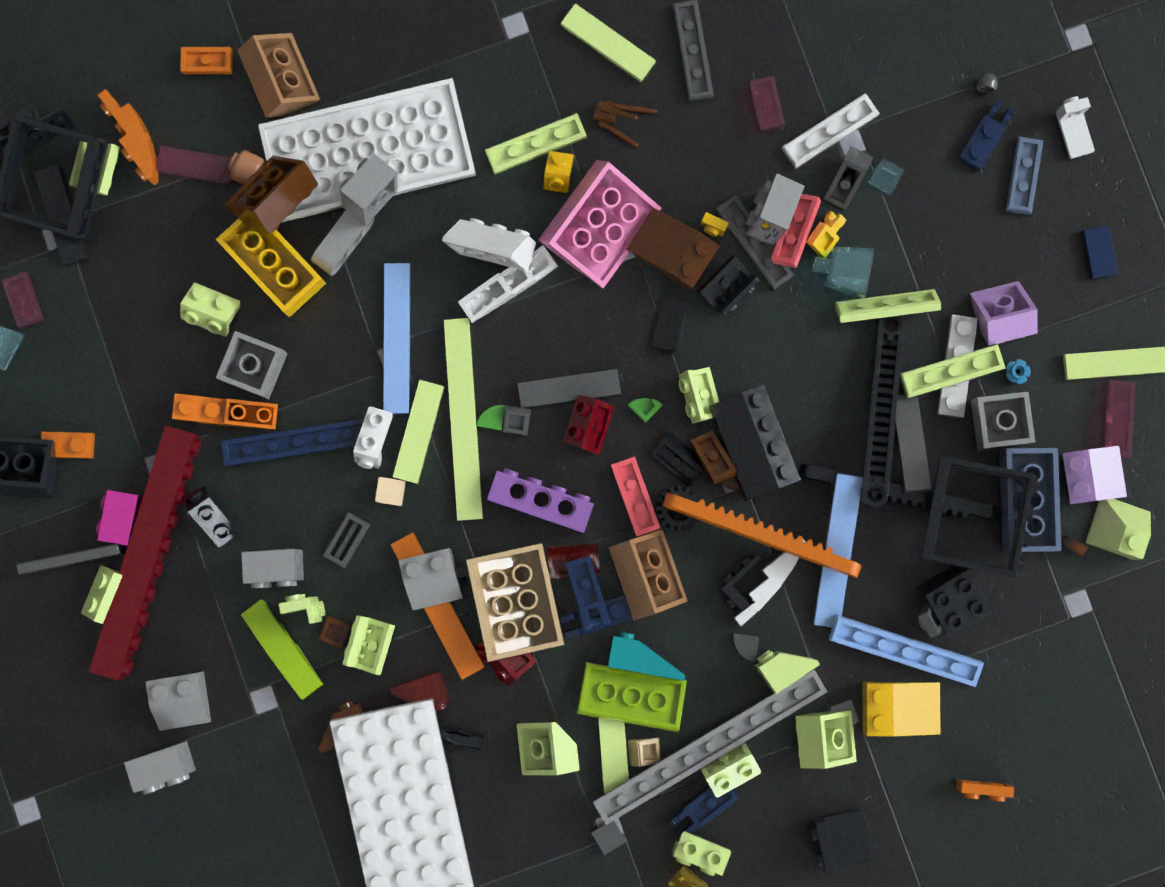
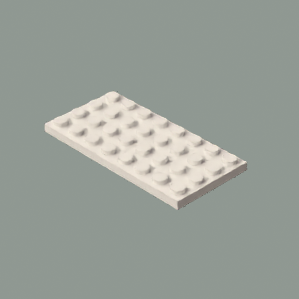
[258,78,476,222]
[330,698,474,887]

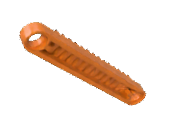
[663,493,862,578]

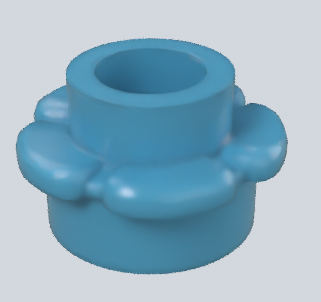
[1006,359,1031,384]

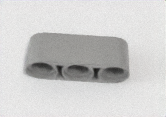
[311,211,375,276]

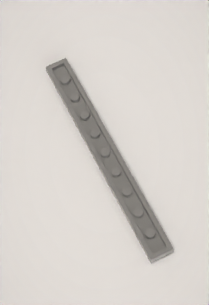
[593,669,827,825]

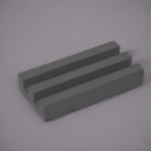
[322,512,371,568]

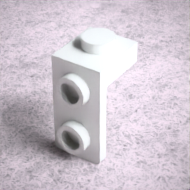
[1055,96,1095,159]
[353,407,393,469]

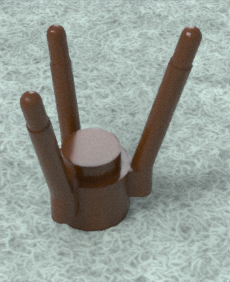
[594,100,657,148]

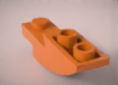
[98,89,158,185]
[172,393,278,430]

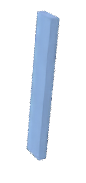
[383,263,410,414]
[813,473,863,627]
[829,615,984,687]

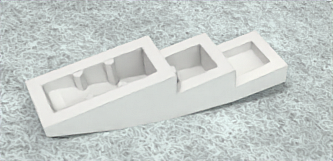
[458,245,559,323]
[733,539,806,626]

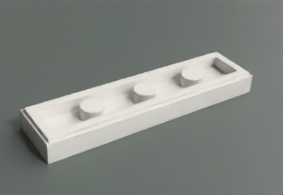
[782,93,880,169]

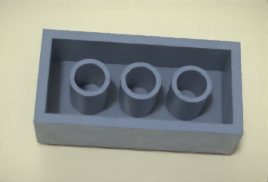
[999,448,1061,552]

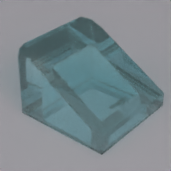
[869,158,904,195]

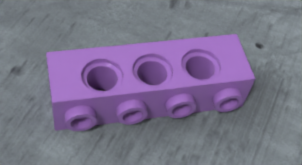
[487,468,594,533]

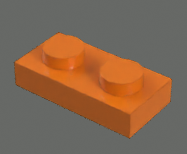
[180,47,233,74]
[41,432,95,459]
[956,779,1014,801]

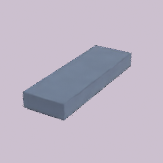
[1005,136,1043,215]

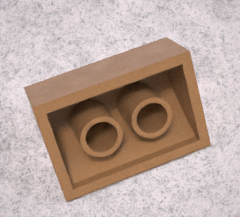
[237,33,320,118]
[609,529,688,620]

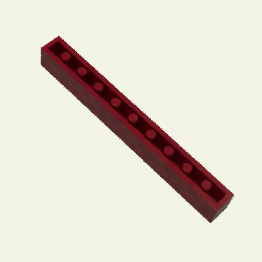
[89,425,201,681]

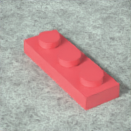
[771,194,821,268]
[611,456,660,537]

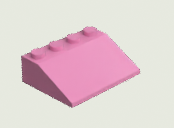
[538,160,661,288]

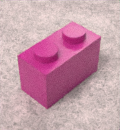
[96,490,143,545]

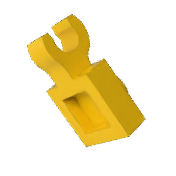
[806,211,846,258]

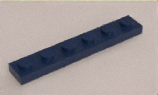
[221,418,365,467]

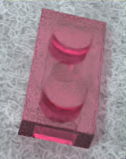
[749,76,785,131]
[2,272,44,328]

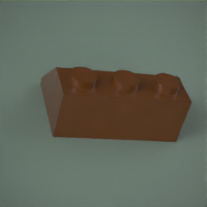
[223,155,318,234]

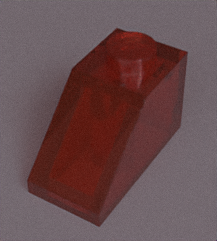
[390,671,451,712]

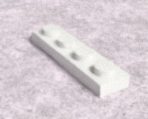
[937,315,978,418]

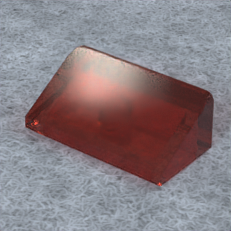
[547,544,600,579]

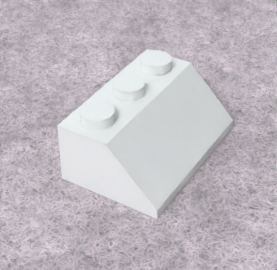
[442,218,536,271]

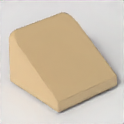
[375,477,406,506]
[627,737,661,767]

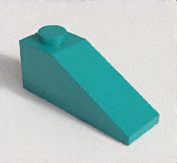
[608,632,685,680]

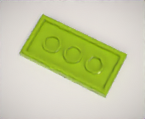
[577,662,687,732]

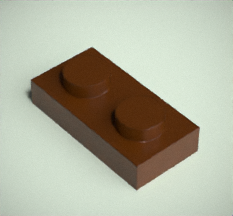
[690,430,737,485]

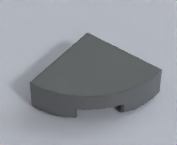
[733,633,759,662]

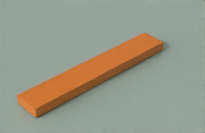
[390,532,485,679]

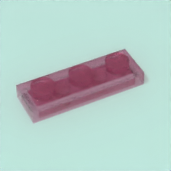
[156,146,232,184]
[1104,380,1136,459]

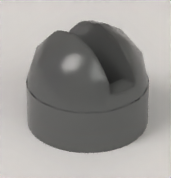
[976,73,998,94]

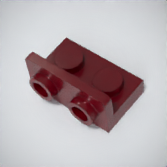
[563,395,614,455]
[475,640,537,686]

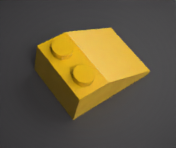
[862,682,940,736]

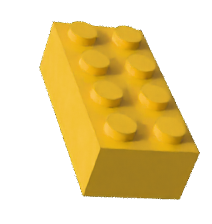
[216,219,326,317]

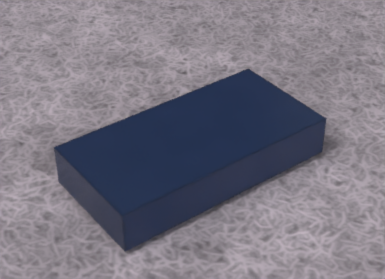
[1082,225,1118,280]

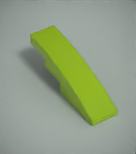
[241,599,323,700]

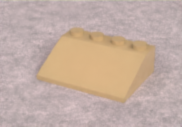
[466,543,564,662]

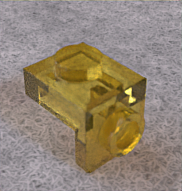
[668,865,709,887]

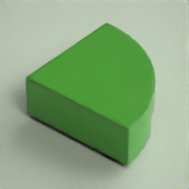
[627,398,663,423]
[477,405,506,431]

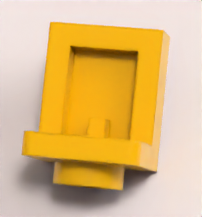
[544,151,574,193]

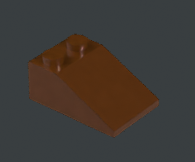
[626,207,720,291]

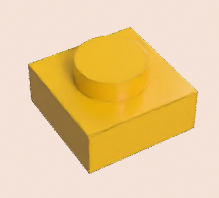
[700,212,729,237]

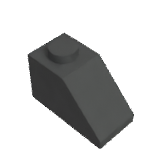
[824,146,873,210]

